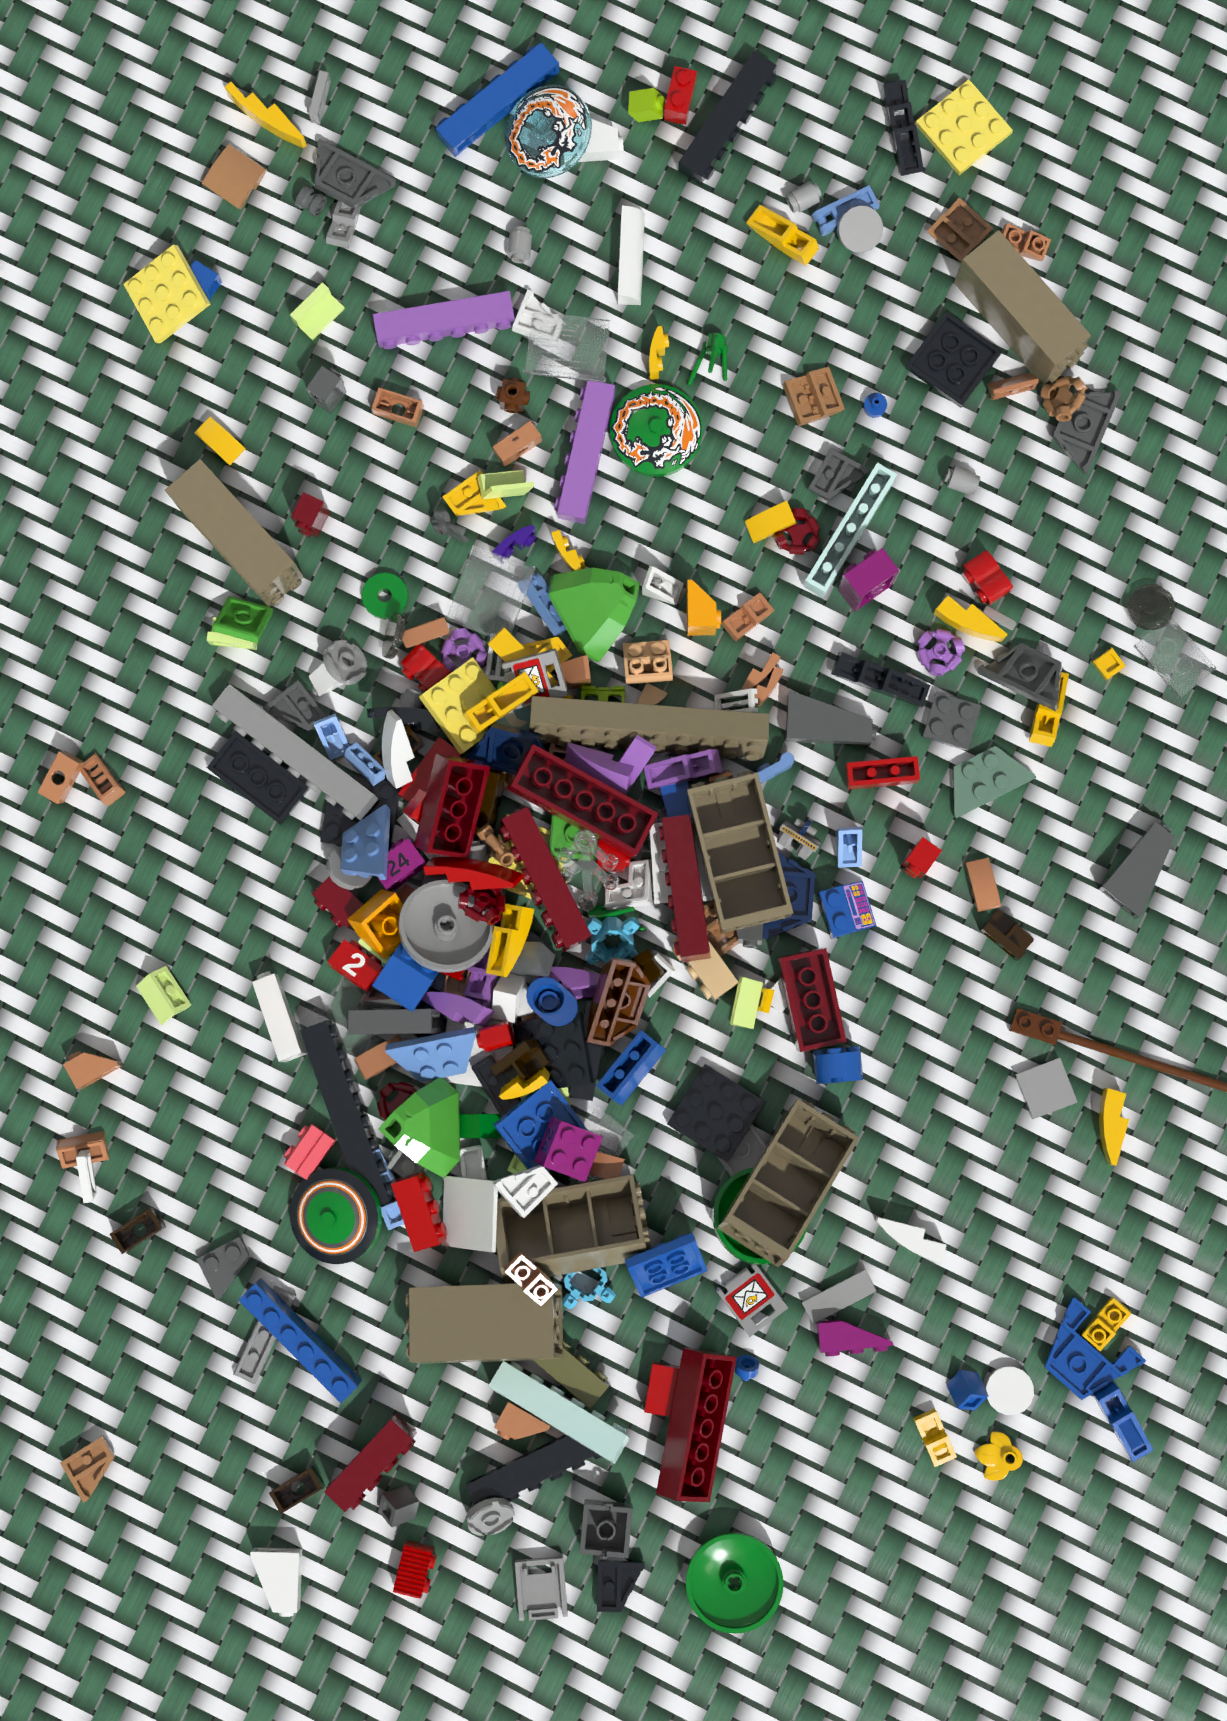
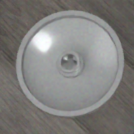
[398,880,495,973]

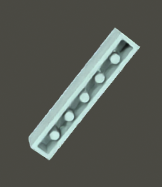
[803,462,897,598]
[488,1361,630,1464]

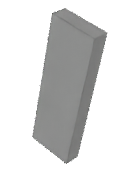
[801,1269,876,1324]

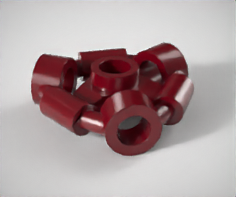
[773,508,821,555]
[458,886,505,926]
[377,1081,418,1121]

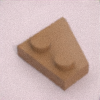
[60,1436,115,1503]

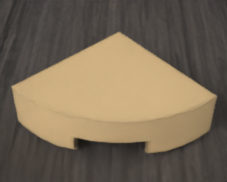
[636,683,668,705]

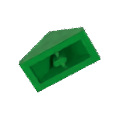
[459,1114,502,1138]

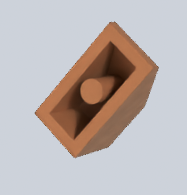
[557,655,591,689]
[63,1051,123,1089]
[494,1400,550,1440]

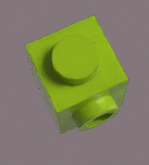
[628,88,666,122]

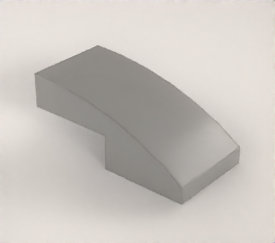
[326,201,361,249]

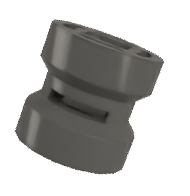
[295,185,327,217]

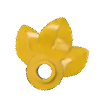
[974,1431,1023,1481]

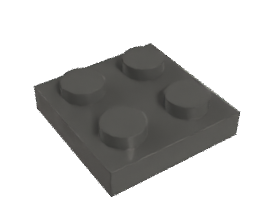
[922,692,981,751]

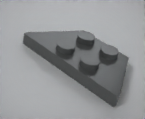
[315,138,396,209]
[1052,390,1122,475]
[977,643,1062,711]

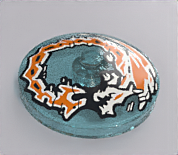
[505,85,592,178]

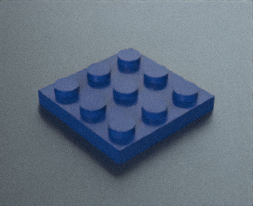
[493,1079,588,1171]
[625,1233,708,1298]

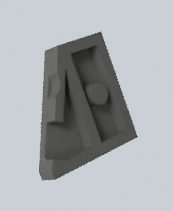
[808,449,870,501]
[196,1236,251,1300]

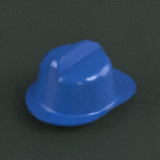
[526,977,578,1026]

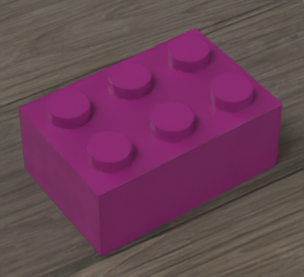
[838,548,899,612]

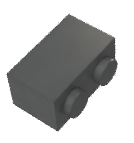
[306,366,346,414]

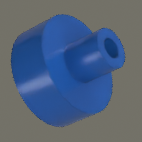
[863,393,887,418]
[734,1355,759,1381]

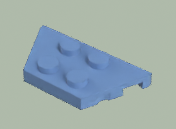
[340,804,390,880]
[385,1027,476,1082]

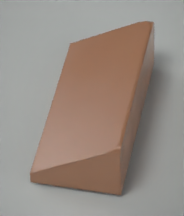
[987,373,1039,400]
[400,617,450,648]
[56,1131,109,1169]

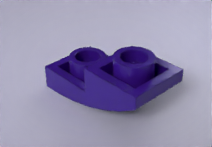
[492,525,536,563]

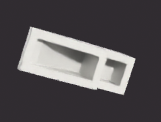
[382,710,415,789]
[875,1216,946,1264]

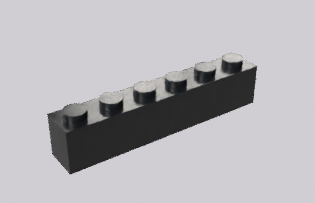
[678,51,778,185]
[465,1434,602,1505]

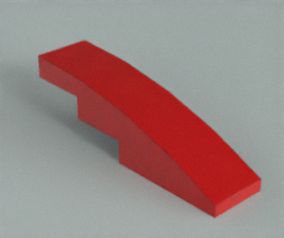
[423,857,524,890]

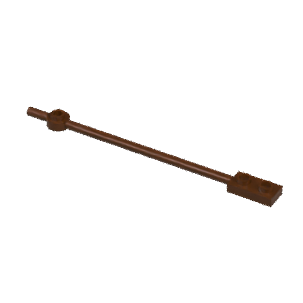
[1009,1008,1227,1092]

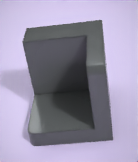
[378,1485,420,1528]

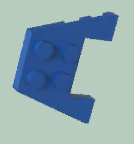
[1043,1297,1146,1400]

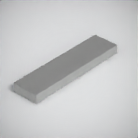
[233,1285,297,1384]

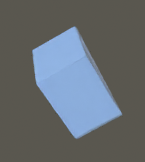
[313,714,350,760]
[835,827,862,868]

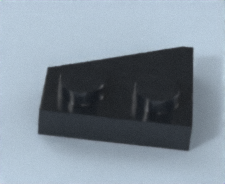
[597,1560,645,1612]

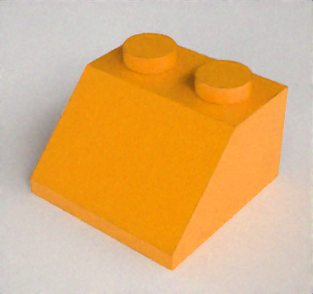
[687,580,721,636]
[347,889,403,959]

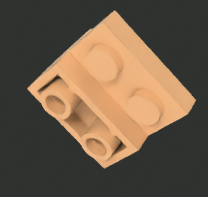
[623,640,673,684]

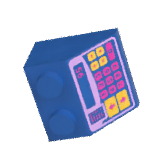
[817,881,876,939]

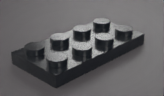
[206,731,310,825]

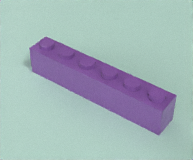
[373,291,515,349]
[554,379,615,524]

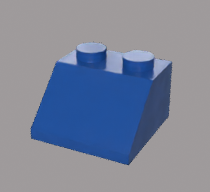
[372,942,439,1012]

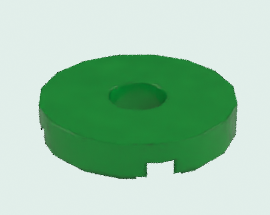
[361,572,409,620]

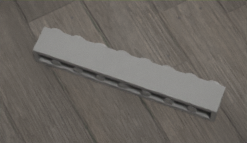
[212,684,378,821]

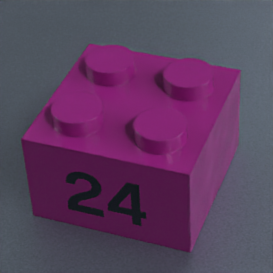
[378,838,427,892]
[534,1116,603,1182]

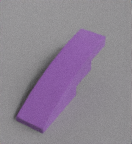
[464,948,498,1026]

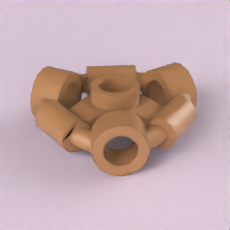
[1041,376,1088,422]
[476,824,514,867]

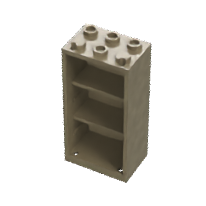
[954,230,1091,386]
[164,459,304,607]
[686,770,793,934]
[717,1099,859,1267]
[496,1175,651,1284]
[406,1283,563,1364]

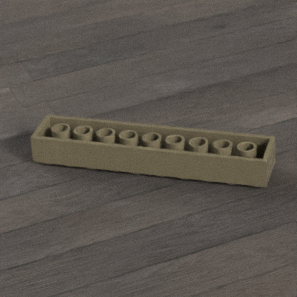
[529,696,769,761]

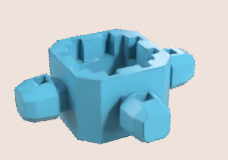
[585,917,640,965]
[562,1267,616,1309]

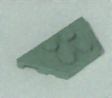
[953,746,1037,819]

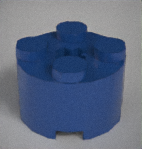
[813,1046,863,1084]

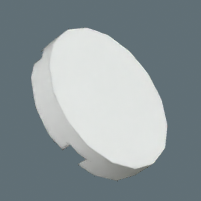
[985,1366,1034,1415]

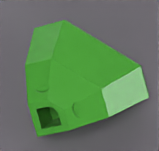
[548,567,640,662]
[378,1077,461,1178]

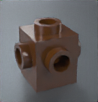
[496,378,530,413]

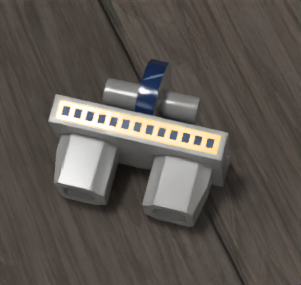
[777,818,821,860]

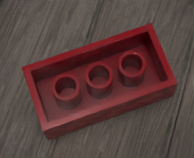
[414,754,490,859]
[777,947,847,1052]
[324,1413,417,1512]

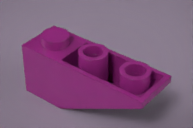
[816,1319,893,1356]

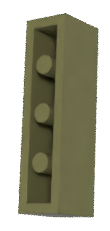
[533,1339,609,1409]

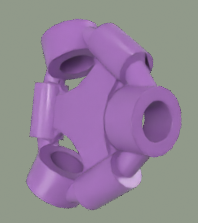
[440,628,488,673]
[917,629,965,676]

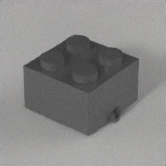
[580,1499,633,1559]

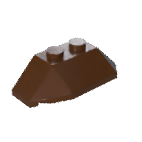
[586,957,651,1047]

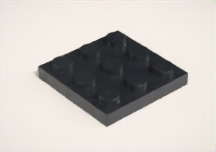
[905,311,1003,408]
[320,775,402,852]
[513,1012,594,1088]
[667,1064,766,1163]

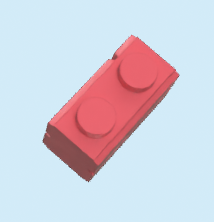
[284,1124,337,1180]

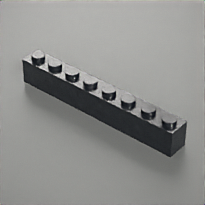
[300,1020,394,1205]

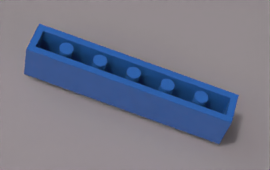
[436,43,560,157]
[239,1278,362,1403]

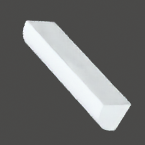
[618,206,645,305]

